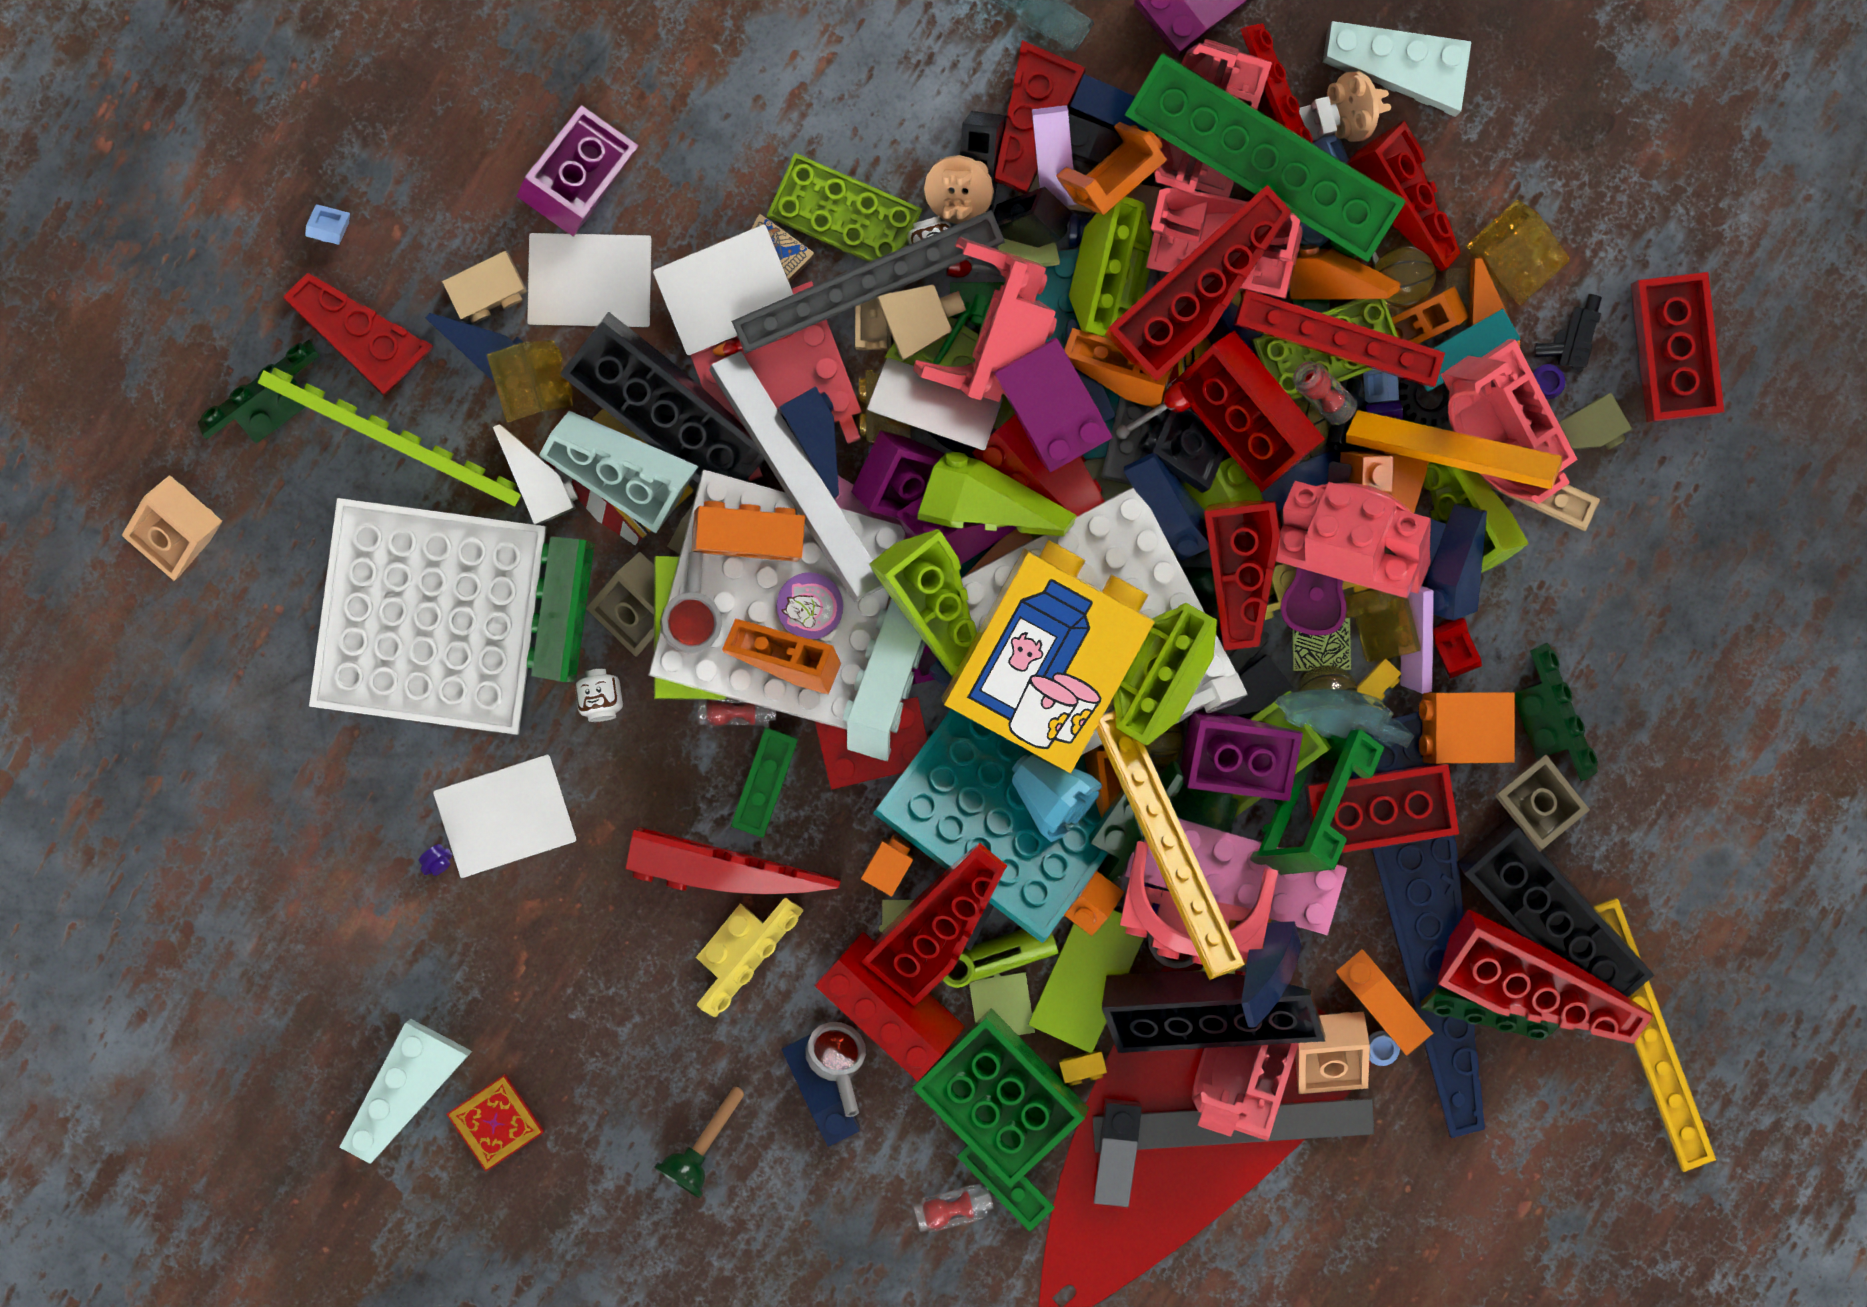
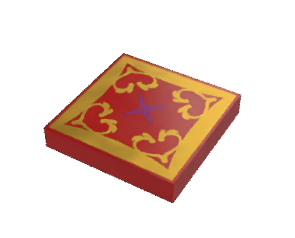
[447,1073,544,1172]

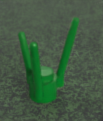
[933,294,992,365]

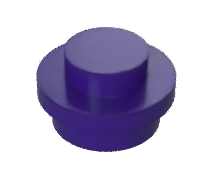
[1533,364,1565,399]
[418,844,452,876]

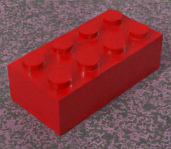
[1631,272,1724,423]
[1171,330,1325,492]
[1304,764,1459,853]

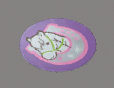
[777,572,843,639]

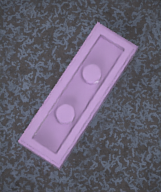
[1032,105,1077,206]
[1400,586,1434,694]

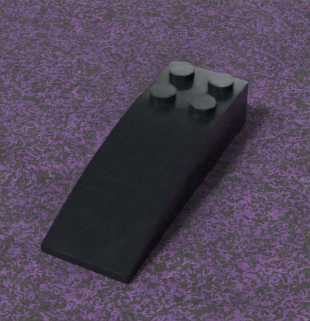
[560,312,764,483]
[1458,816,1654,997]
[1101,971,1326,1053]

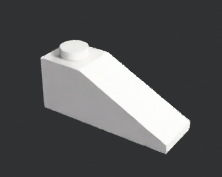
[493,424,578,525]

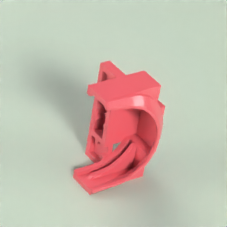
[1154,39,1272,198]
[1146,188,1303,299]
[913,237,1057,402]
[1440,339,1578,504]
[1276,481,1431,598]
[1119,841,1279,965]
[1192,972,1299,1141]

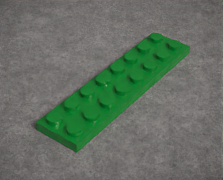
[1125,53,1406,262]

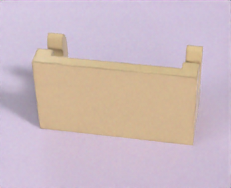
[855,292,891,350]

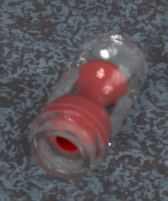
[1293,361,1357,425]
[698,697,776,728]
[913,1183,994,1233]

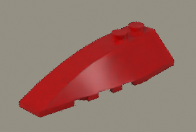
[1105,185,1291,382]
[972,414,1105,517]
[626,827,841,894]
[861,843,1007,1006]
[1437,909,1653,1044]

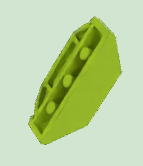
[1069,196,1153,338]
[1113,603,1217,746]

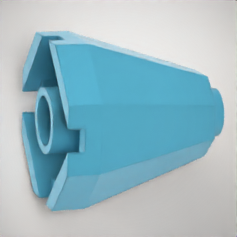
[1012,754,1102,842]

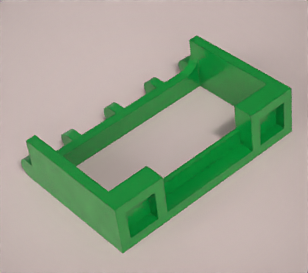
[1250,729,1384,875]

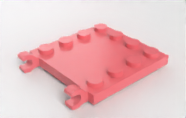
[690,281,862,481]

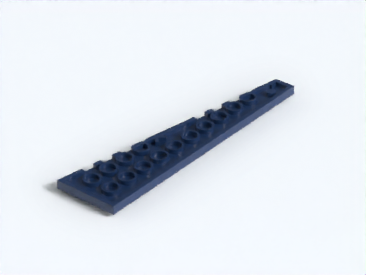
[1347,711,1485,1138]

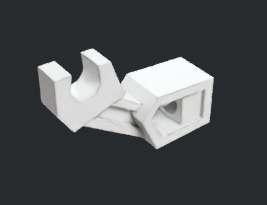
[1175,673,1248,724]

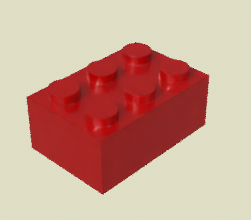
[815,696,928,790]

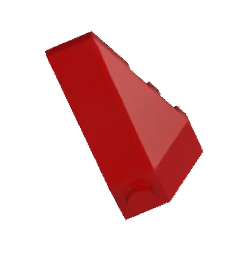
[1346,120,1461,271]
[1204,500,1280,651]

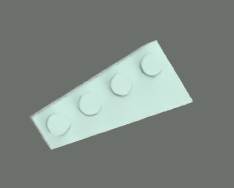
[1323,21,1471,117]
[539,411,698,533]
[843,598,926,762]
[339,1019,472,1164]

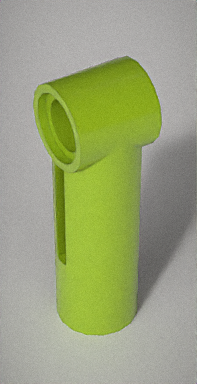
[943,929,1059,988]

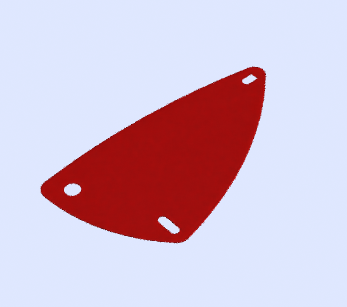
[1039,963,1371,1307]

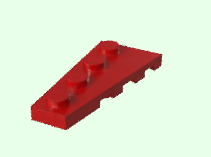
[995,40,1086,194]
[283,273,434,397]

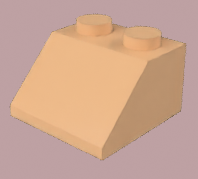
[122,475,222,581]
[1295,1012,1370,1094]

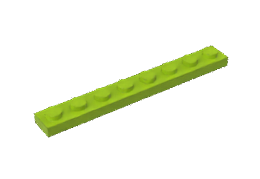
[258,367,521,507]

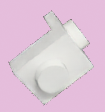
[1299,96,1340,141]

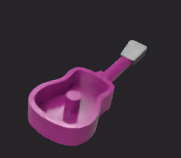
[1280,461,1352,635]

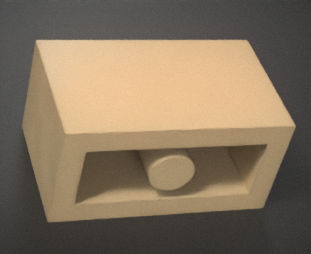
[442,251,527,324]

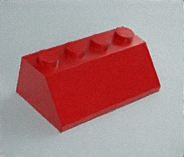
[815,931,965,1082]

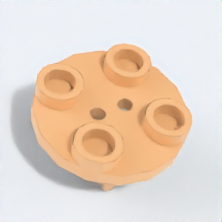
[1327,71,1391,142]
[924,155,994,224]

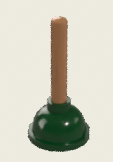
[654,1087,744,1198]

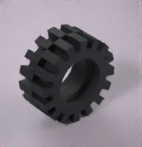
[1398,378,1449,427]

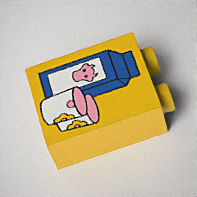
[942,540,1155,773]

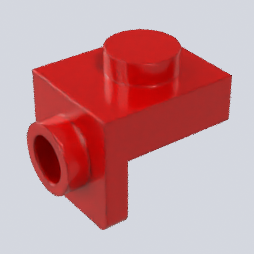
[1433,617,1482,679]

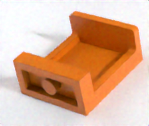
[1056,122,1167,215]
[1419,692,1515,764]

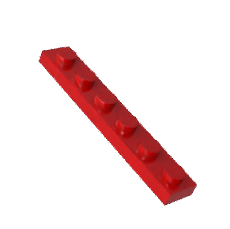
[1233,289,1445,387]

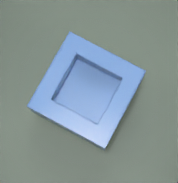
[305,204,350,245]
[1363,369,1399,403]

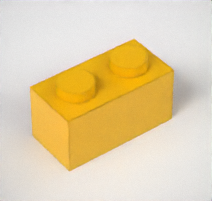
[1354,658,1402,705]
[1059,1049,1107,1086]

